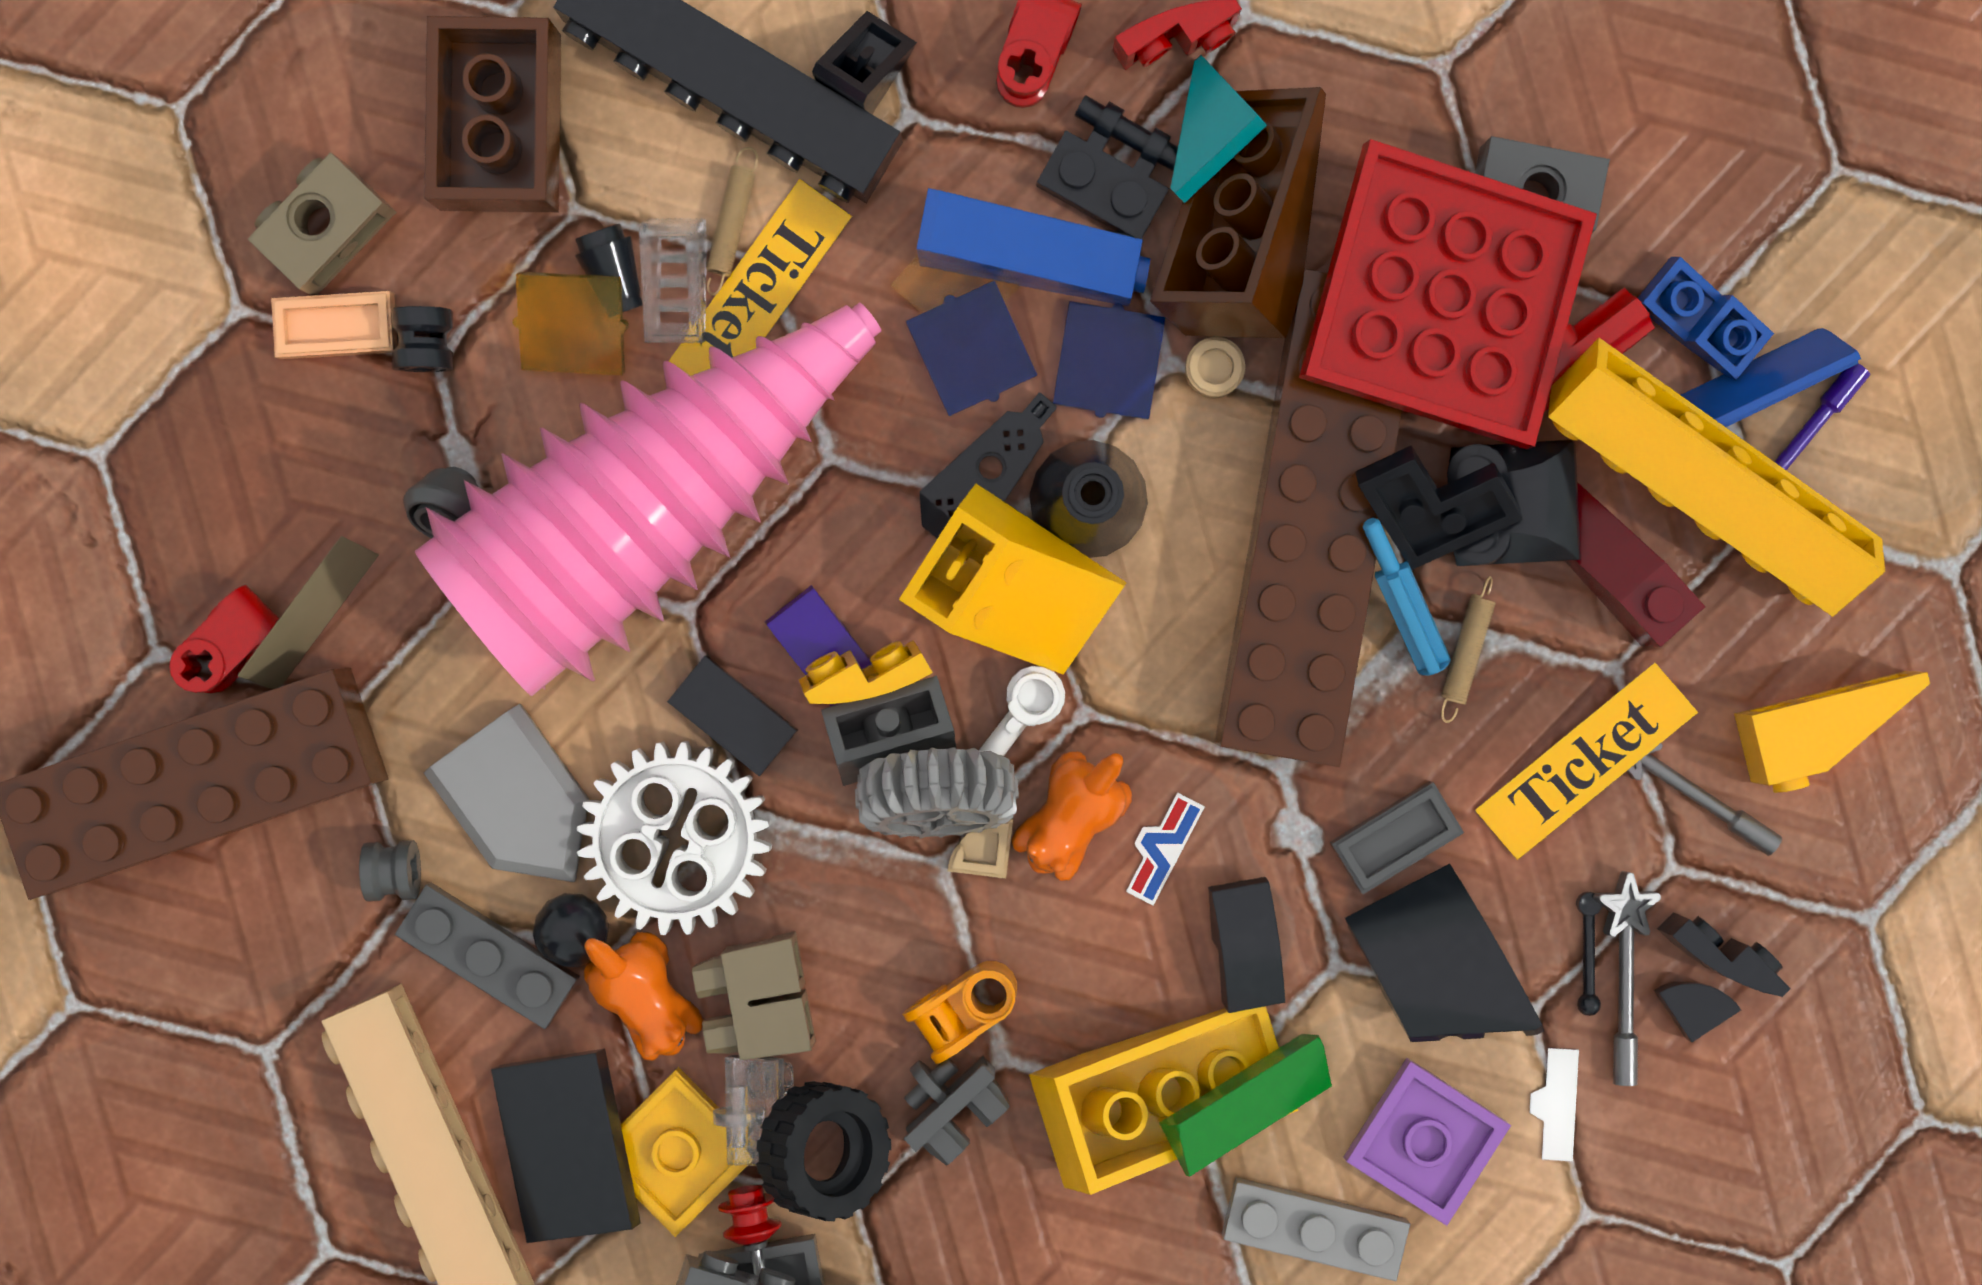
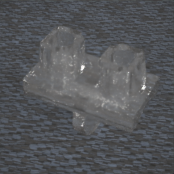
[713,1055,794,1166]

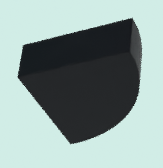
[1654,982,1741,1042]

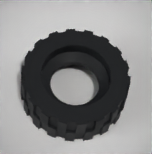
[756,1081,891,1221]

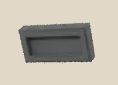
[1330,781,1464,894]

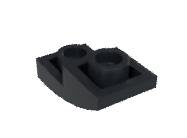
[1208,877,1285,1013]
[1657,912,1791,997]

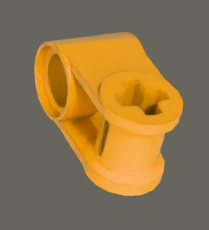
[902,961,1017,1064]

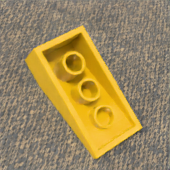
[1029,1006,1298,1195]

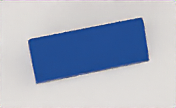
[1681,328,1861,427]

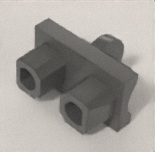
[904,1055,1010,1166]

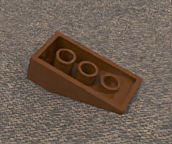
[1150,87,1326,338]

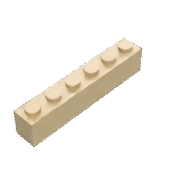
[322,983,535,1285]

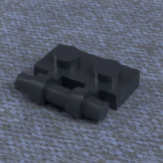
[1036,95,1178,239]

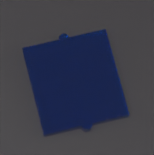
[905,280,1037,416]
[1053,301,1166,420]

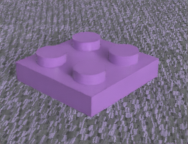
[1343,1058,1511,1226]

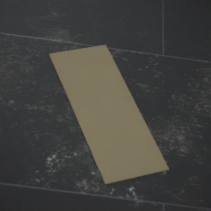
[237,536,379,690]

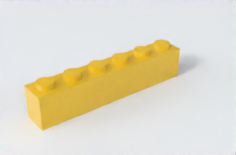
[1548,338,1885,617]

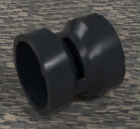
[391,306,453,372]

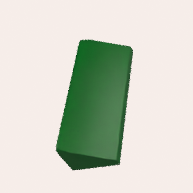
[1159,1034,1332,1177]

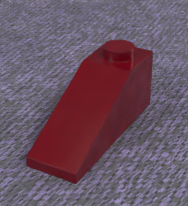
[1565,482,1705,647]

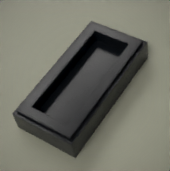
[667,655,798,776]

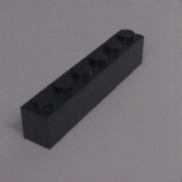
[553,0,903,204]

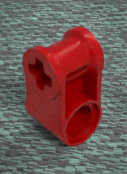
[996,0,1082,108]
[169,585,280,694]

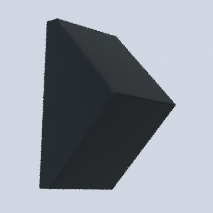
[812,11,917,114]

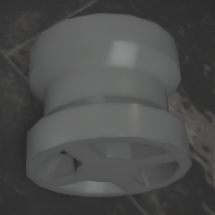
[359,840,421,902]

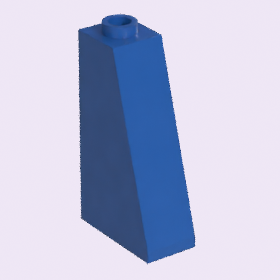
[916,188,1151,306]

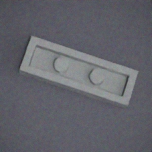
[1222,1177,1410,1282]

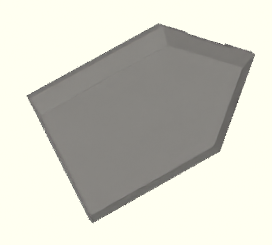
[424,704,589,882]

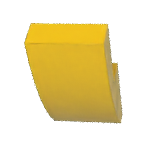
[799,640,933,704]

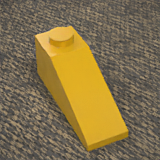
[1734,671,1930,793]

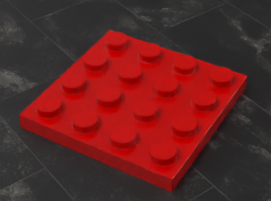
[1299,139,1597,449]

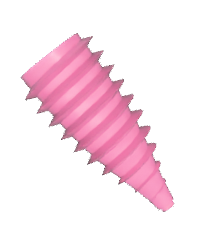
[415,302,881,696]

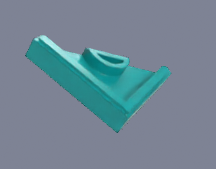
[1170,55,1267,203]

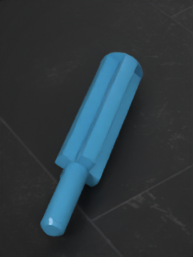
[1363,518,1451,676]

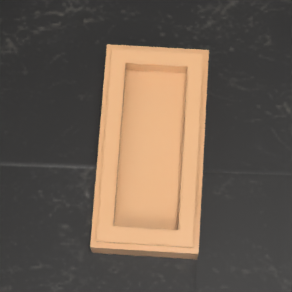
[271,291,398,360]

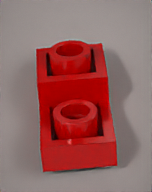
[1112,0,1242,70]

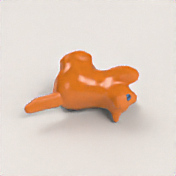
[1011,752,1132,881]
[584,932,704,1061]

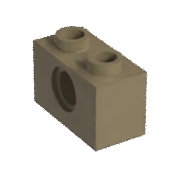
[247,152,397,296]

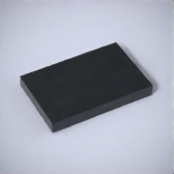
[491,1048,641,1243]

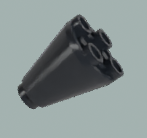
[1029,440,1148,558]

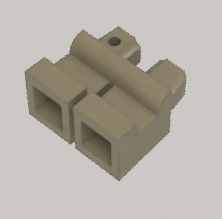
[692,931,816,1061]

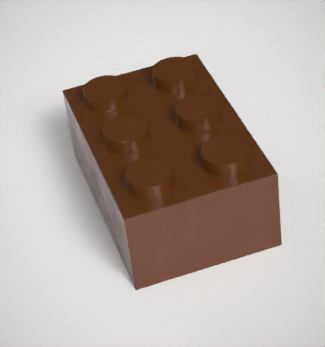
[424,16,561,213]

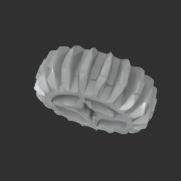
[855,747,1019,839]

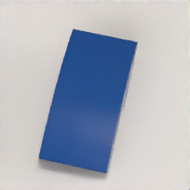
[1637,257,1774,380]

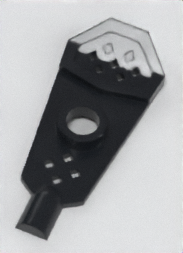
[919,392,1057,539]

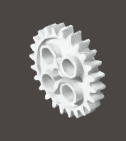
[577,741,772,935]

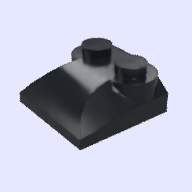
[1447,440,1581,566]

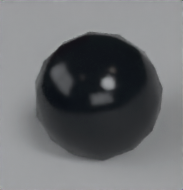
[533,893,609,967]

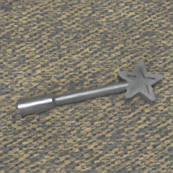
[1627,743,1782,856]
[1593,871,1661,1086]

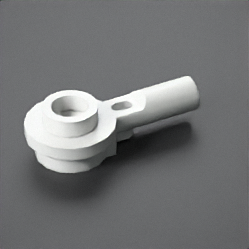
[978,665,1065,756]

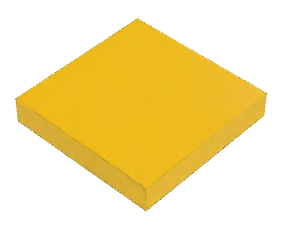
[621,1067,759,1237]

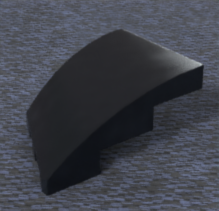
[1345,864,1544,1042]

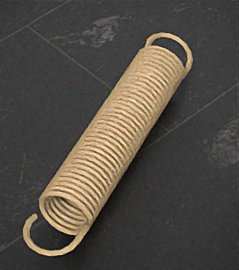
[706,147,758,296]
[1441,576,1496,723]

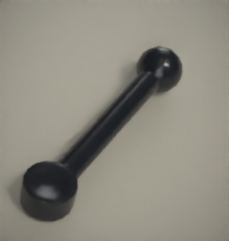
[1576,892,1602,1016]

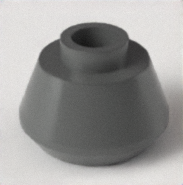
[403,467,479,538]

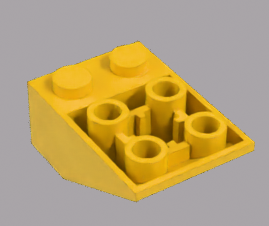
[899,483,1127,675]

